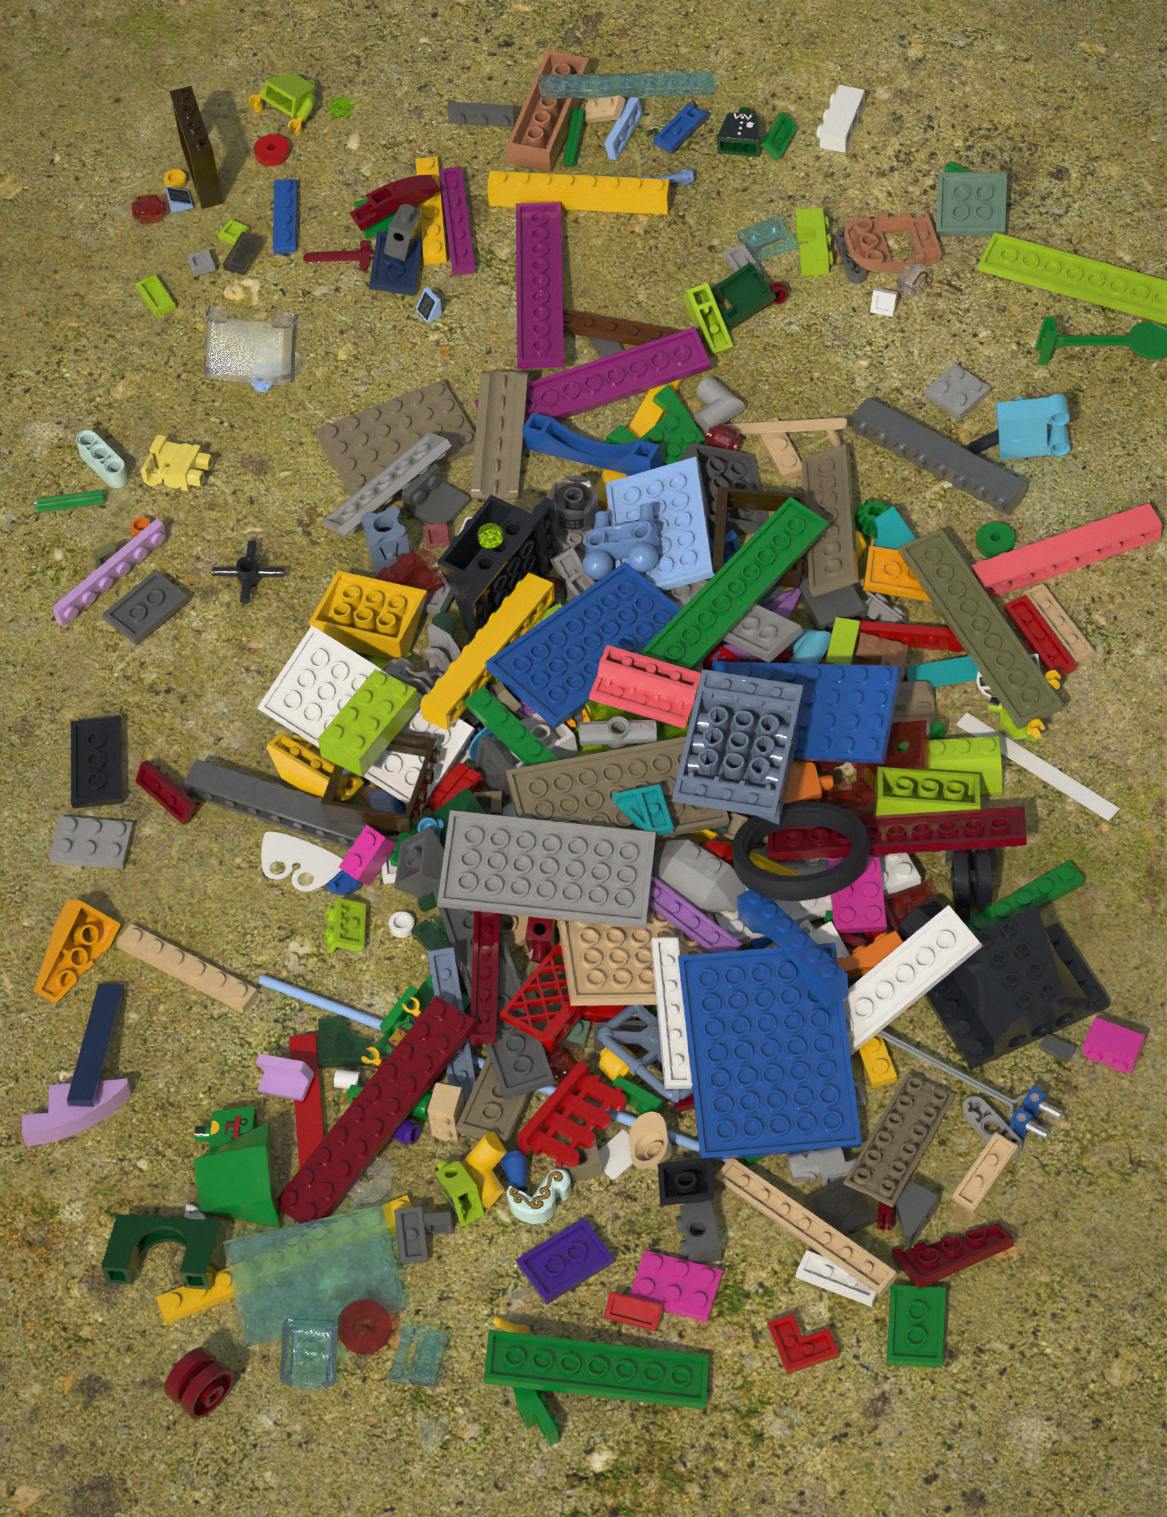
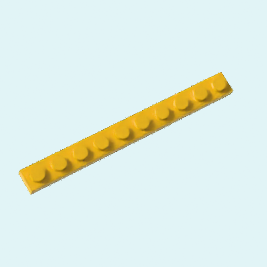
[156,1195,413,1325]

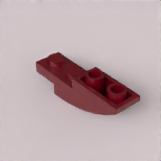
[349,174,441,232]

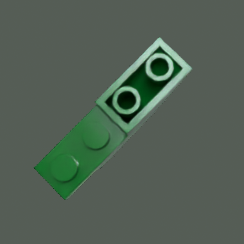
[512,1387,561,1447]

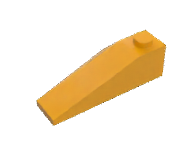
[33,900,121,1003]

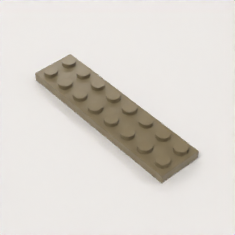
[802,443,859,597]
[456,961,569,1146]

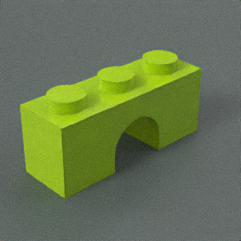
[795,207,833,276]

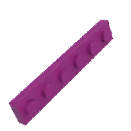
[439,166,476,276]

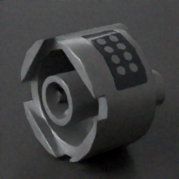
[550,476,599,532]

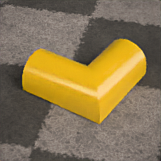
[461,1132,507,1208]

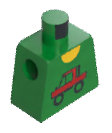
[195,1106,258,1151]

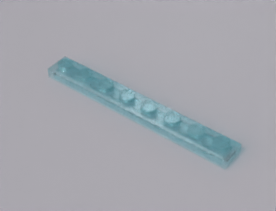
[538,72,715,99]

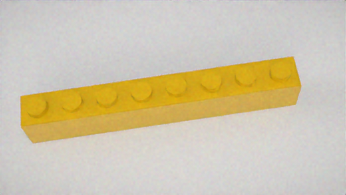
[487,171,670,215]
[420,573,555,730]

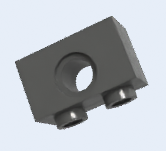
[676,1200,722,1264]

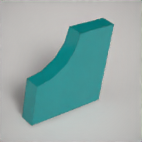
[866,506,916,554]

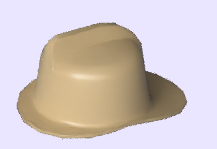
[629,1112,673,1171]

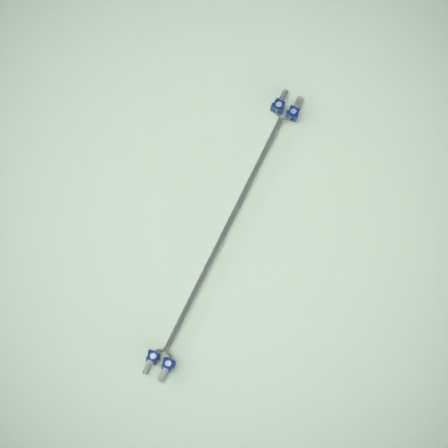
[876,1030,1063,1140]

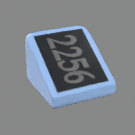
[165,187,193,213]
[416,287,442,323]

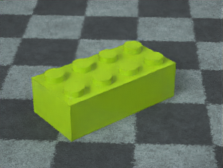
[318,669,419,777]
[875,767,981,816]

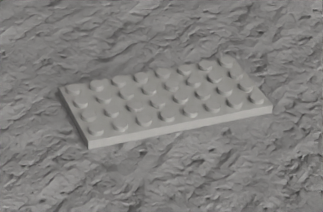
[437,810,656,929]

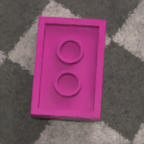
[827,857,887,933]
[629,1250,723,1323]

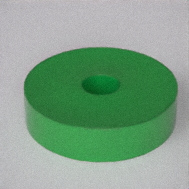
[976,522,1015,558]

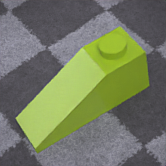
[682,282,734,355]

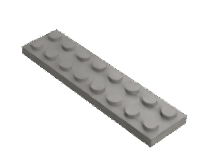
[662,580,803,663]

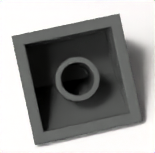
[394,827,444,897]

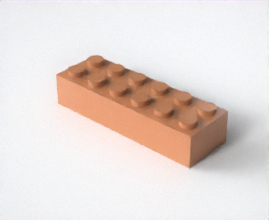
[507,50,591,172]

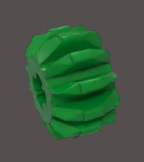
[854,498,892,539]

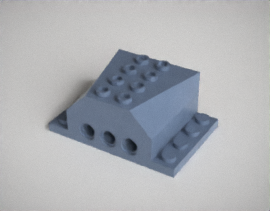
[673,669,803,825]

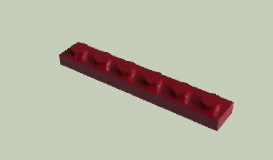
[470,911,501,1045]

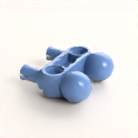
[582,503,660,580]

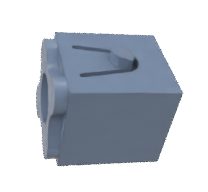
[361,506,411,573]

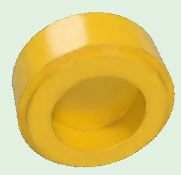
[164,169,187,189]

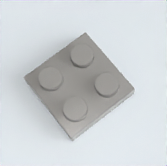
[924,363,991,421]

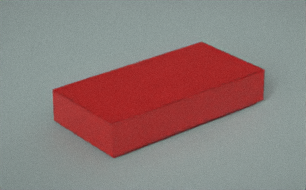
[604,1291,664,1332]

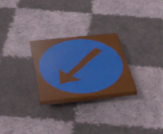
[360,786,407,836]

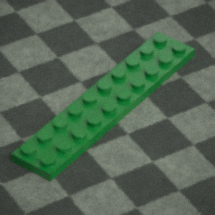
[639,497,829,670]

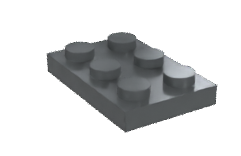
[102,570,189,645]

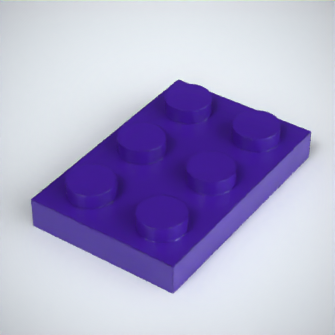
[516,1218,614,1305]

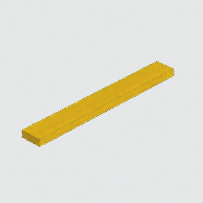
[594,378,684,508]

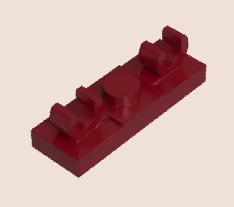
[135,760,201,825]

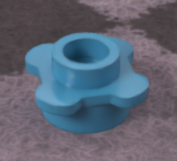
[418,817,444,840]

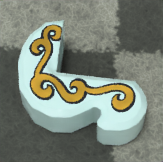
[507,1168,572,1224]

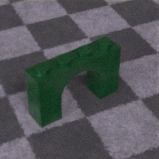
[101,1214,226,1290]

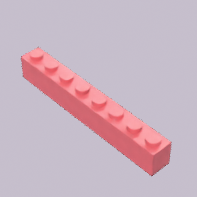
[971,503,1162,599]

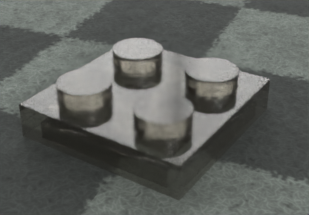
[805,1176,878,1236]

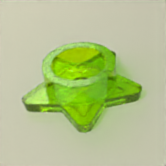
[327,97,355,119]

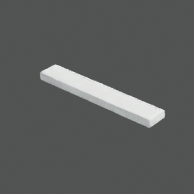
[651,937,693,1089]

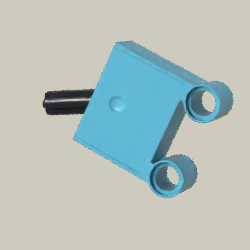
[968,394,1070,460]

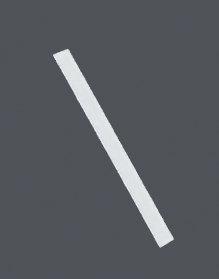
[955,713,1120,821]

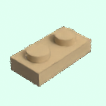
[584,95,626,124]

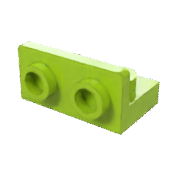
[324,897,366,954]

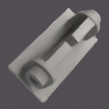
[862,591,909,625]

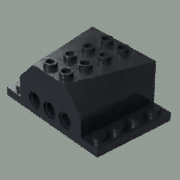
[437,495,559,643]
[924,906,1110,1071]

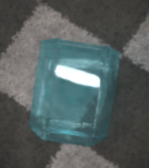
[280,1318,340,1389]

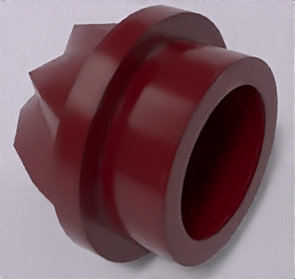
[768,281,788,304]

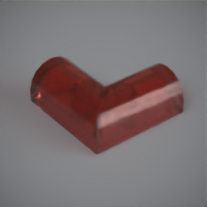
[884,882,935,943]

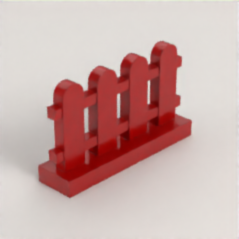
[517,1061,627,1168]

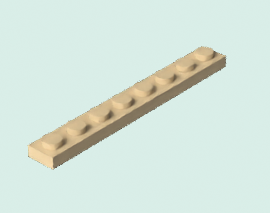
[715,1159,898,1297]

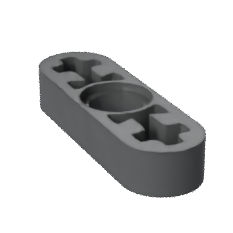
[836,227,867,284]

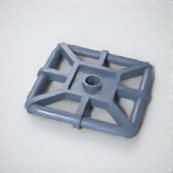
[598,1005,693,1103]

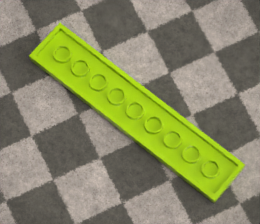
[978,232,1167,324]

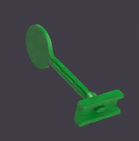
[1035,316,1167,365]

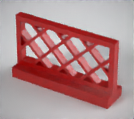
[499,944,589,1053]

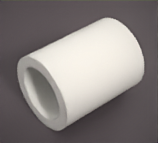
[334,1069,361,1089]

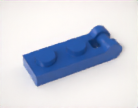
[654,103,709,154]

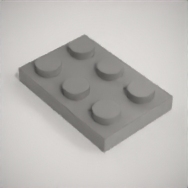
[49,816,134,870]

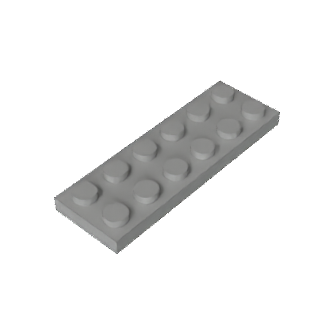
[321,432,452,536]

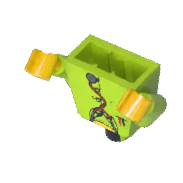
[249,73,317,137]
[988,670,1061,742]

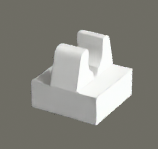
[870,288,898,317]

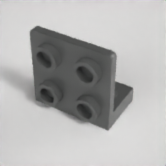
[401,462,470,525]

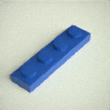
[273,179,298,253]

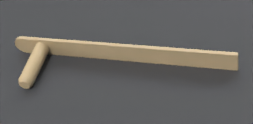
[726,418,848,447]

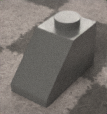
[896,1180,938,1250]

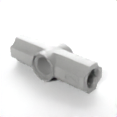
[579,716,657,749]

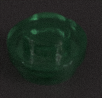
[431,612,456,634]

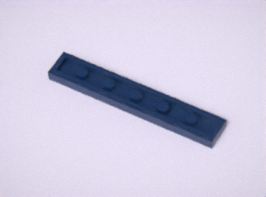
[67,983,125,1107]

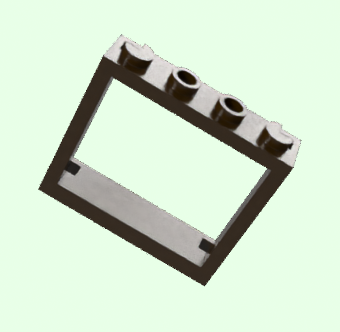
[170,86,223,209]
[712,487,809,588]
[321,732,441,834]

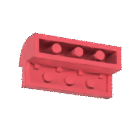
[589,645,701,729]

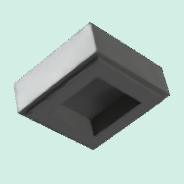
[424,1212,453,1235]

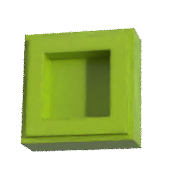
[218,219,250,247]

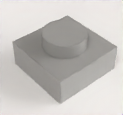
[186,249,216,277]

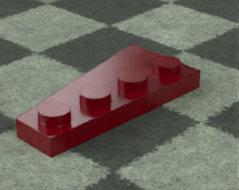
[891,1223,1014,1289]

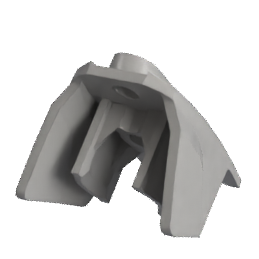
[386,624,487,696]

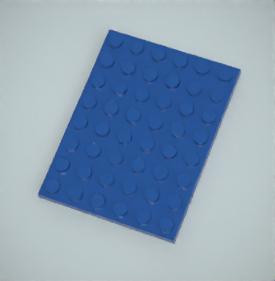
[678,943,862,1160]

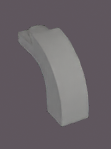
[550,547,595,600]

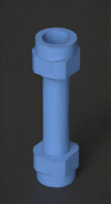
[639,168,694,185]

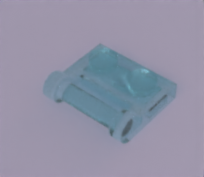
[737,216,797,264]
[387,1326,449,1388]

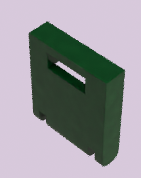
[711,263,776,330]

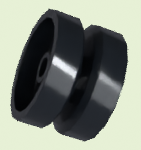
[950,849,992,908]

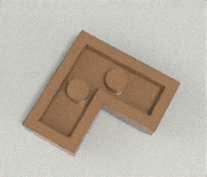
[856,633,908,682]

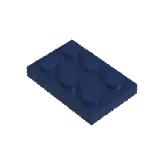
[369,231,422,296]

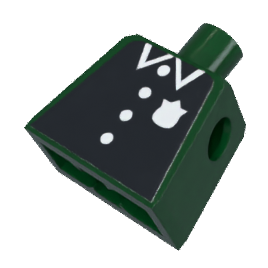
[717,107,760,157]

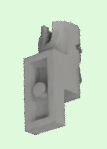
[787,1147,858,1191]

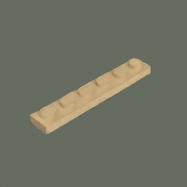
[116,924,258,1013]

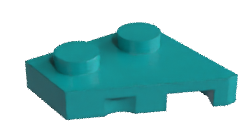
[612,784,674,837]

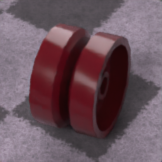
[163,1347,235,1420]

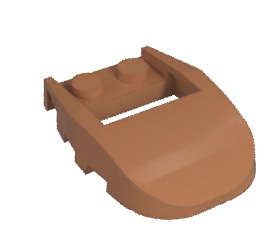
[844,213,942,273]

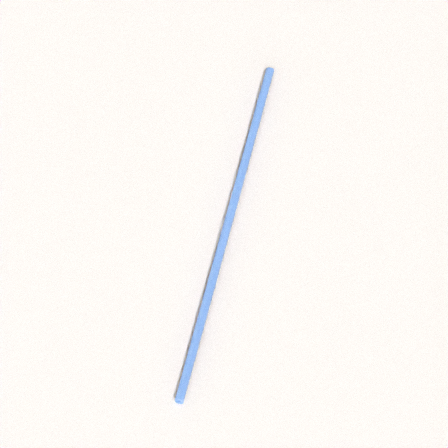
[259,974,735,1163]

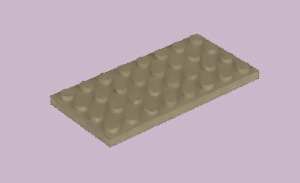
[505,736,729,839]

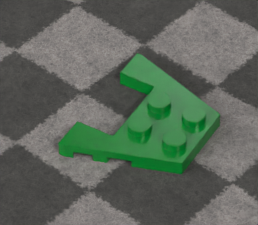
[605,384,705,466]

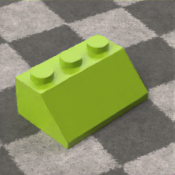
[922,736,1003,796]

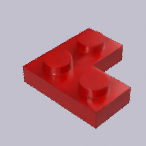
[767,1314,839,1375]

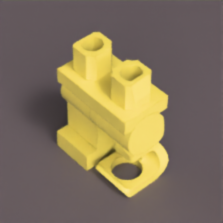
[141,435,213,491]

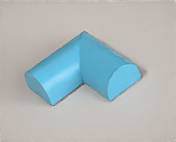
[789,628,832,664]

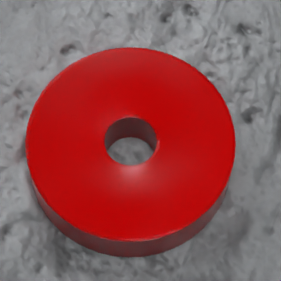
[254,134,290,166]

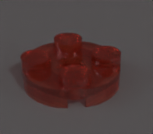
[337,1299,392,1355]

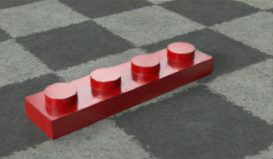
[1004,595,1076,677]

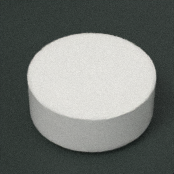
[389,911,415,938]

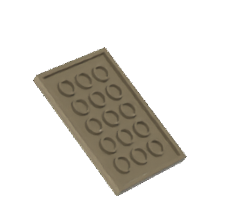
[315,380,476,497]

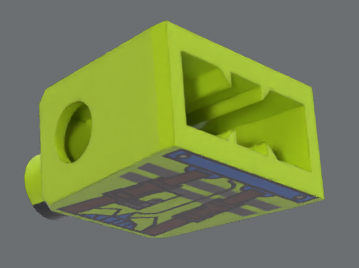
[435,1160,484,1227]

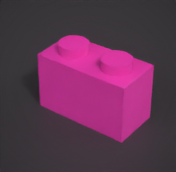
[339,824,397,886]
[1082,1017,1145,1074]

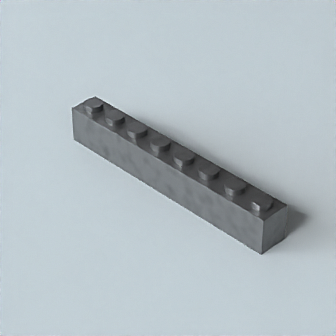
[852,397,1026,516]
[183,759,380,849]

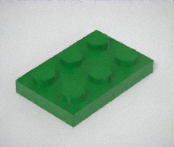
[887,1285,946,1368]

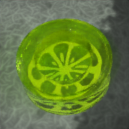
[478,523,503,548]

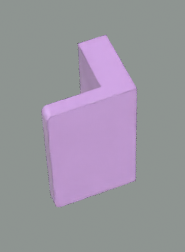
[256,1054,314,1101]

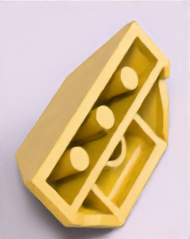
[266,732,364,801]

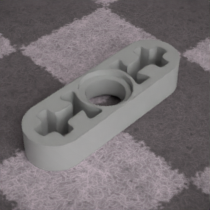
[962,1096,1022,1161]

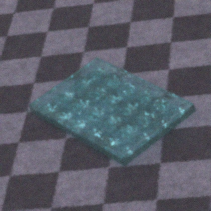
[223,1205,406,1347]

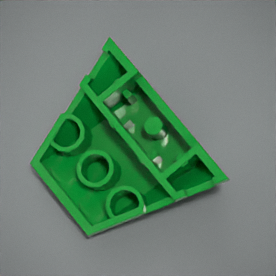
[194,1122,281,1228]

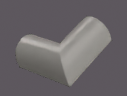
[694,377,745,432]

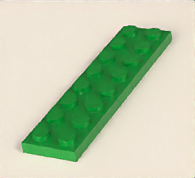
[483,1330,709,1410]

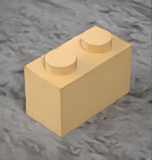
[428,1083,465,1141]

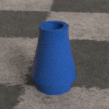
[501,1151,528,1192]

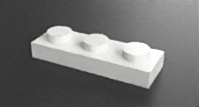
[796,1250,878,1307]

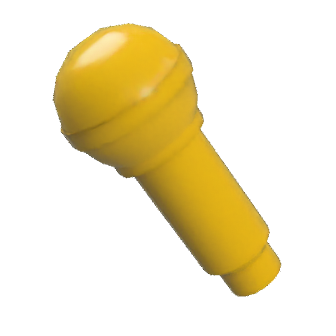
[493,1316,532,1334]

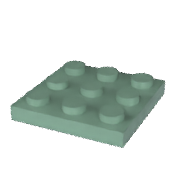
[936,172,1007,236]

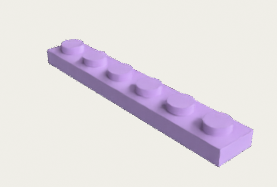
[52,519,167,626]

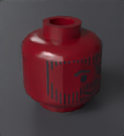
[705,423,742,451]

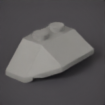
[652,839,746,913]

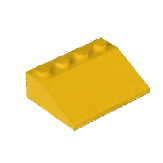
[309,571,427,660]

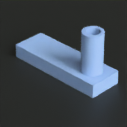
[604,97,643,160]

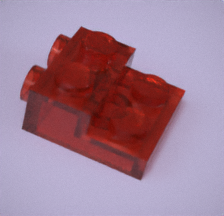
[375,550,444,599]

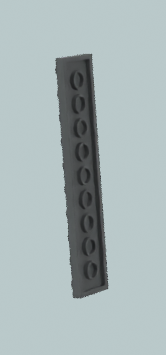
[433,888,555,1100]

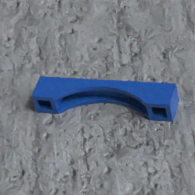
[522,413,663,475]
[737,890,849,1008]

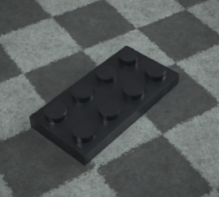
[71,716,122,808]

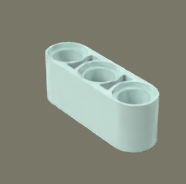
[76,430,128,488]

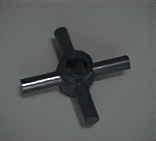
[212,540,285,604]

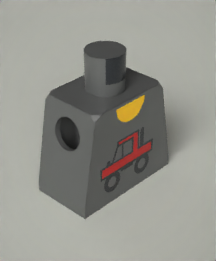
[384,204,422,261]

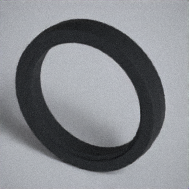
[732,802,869,901]

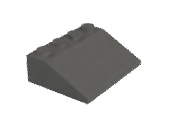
[679,443,768,538]

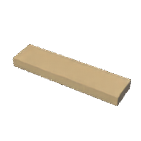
[1022,583,1095,665]

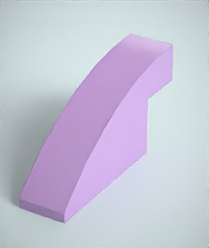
[22,1079,132,1146]

